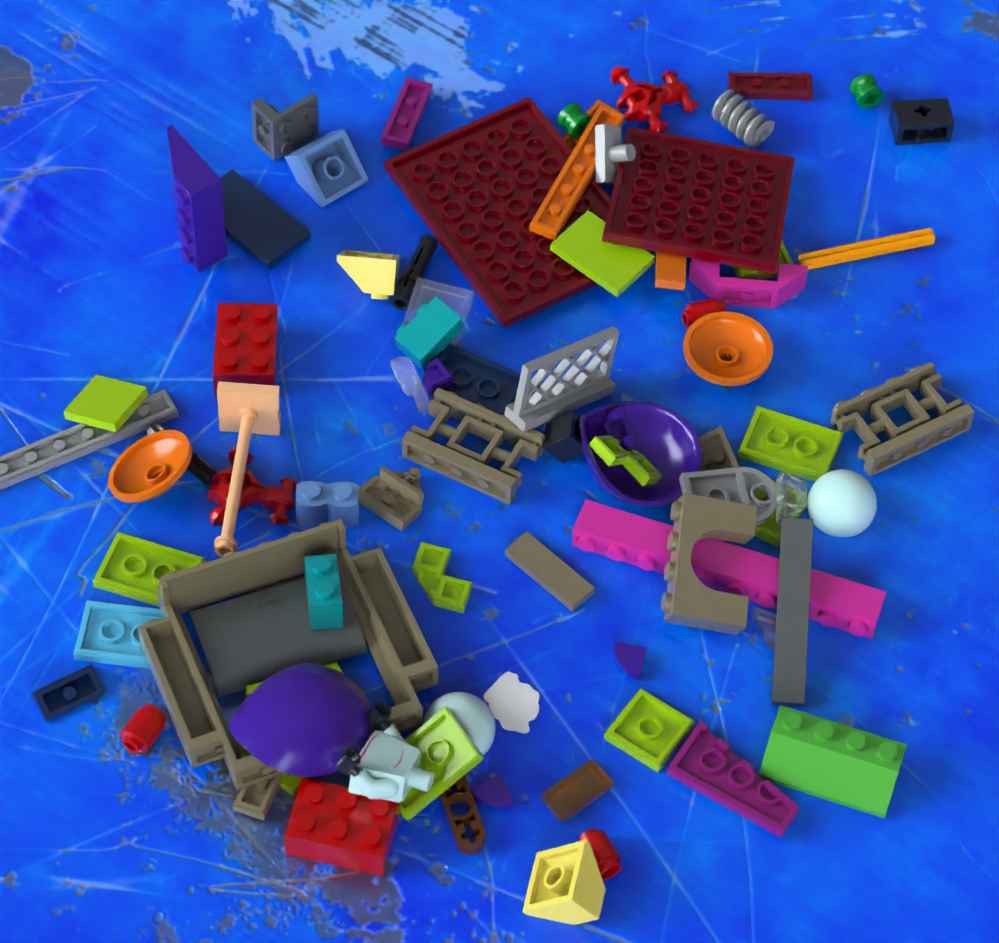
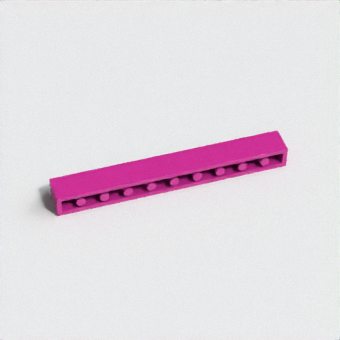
[572,499,886,639]

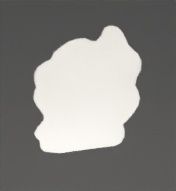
[483,672,540,734]

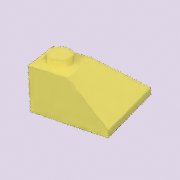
[337,250,401,300]
[522,840,605,925]

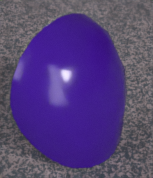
[580,401,702,507]
[228,662,372,777]

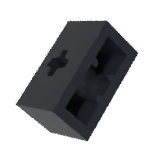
[889,98,954,145]

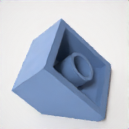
[285,129,369,207]

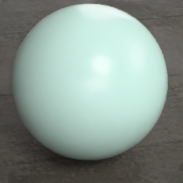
[807,469,877,537]
[422,692,496,756]

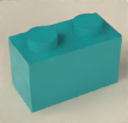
[395,296,464,370]
[304,554,343,631]

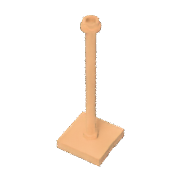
[214,381,281,557]

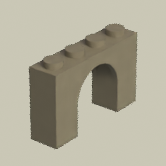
[661,493,758,635]

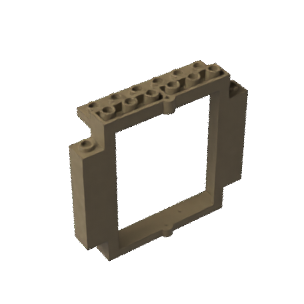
[138,519,438,790]

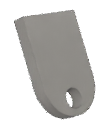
[679,467,778,527]

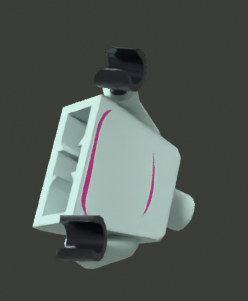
[337,701,434,802]

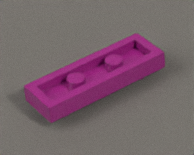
[381,78,433,151]

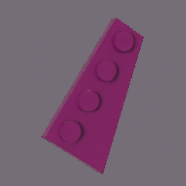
[666,720,799,838]

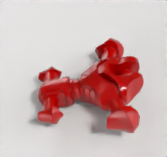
[610,67,699,133]
[207,446,299,527]

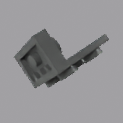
[251,93,319,161]

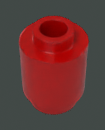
[682,298,727,328]
[120,704,166,754]
[579,829,622,881]

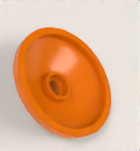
[683,311,773,386]
[108,430,193,503]

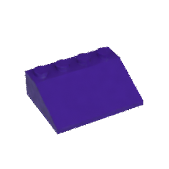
[167,125,227,272]

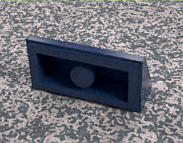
[30,664,106,722]

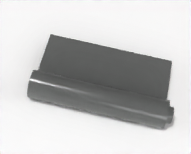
[189,578,367,698]

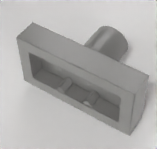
[595,124,636,185]

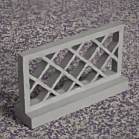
[504,326,620,432]

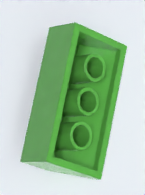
[758,705,907,819]

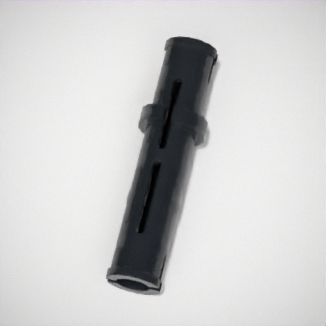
[392,235,438,310]

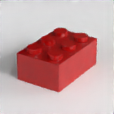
[213,303,279,396]
[284,778,400,876]

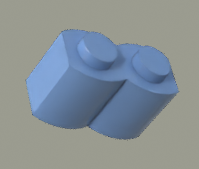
[295,481,360,528]

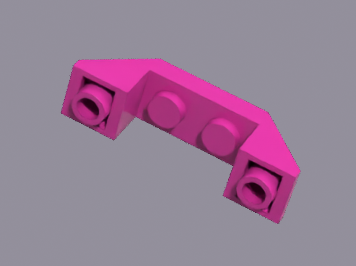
[688,258,808,309]

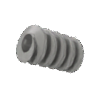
[712,89,775,148]

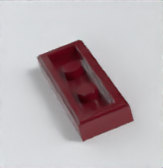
[728,72,813,101]

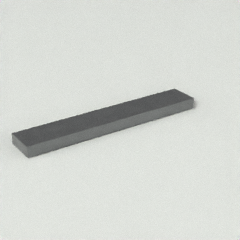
[772,518,814,707]

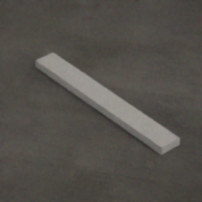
[0,389,179,490]

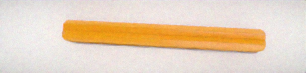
[797,228,935,270]

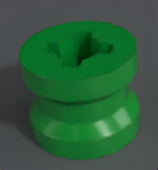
[849,74,884,109]
[557,102,592,139]

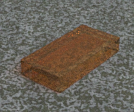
[541,759,614,823]

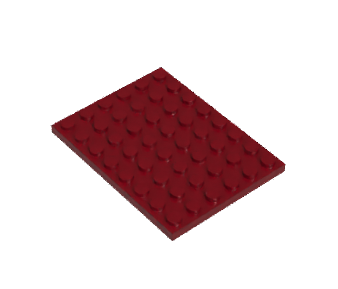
[384,96,653,329]

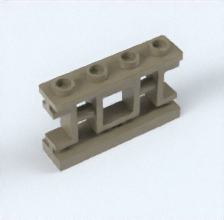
[830,362,975,477]
[402,388,545,505]

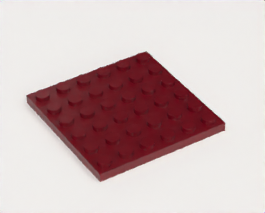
[602,127,795,274]

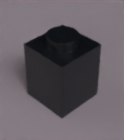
[543,411,584,463]

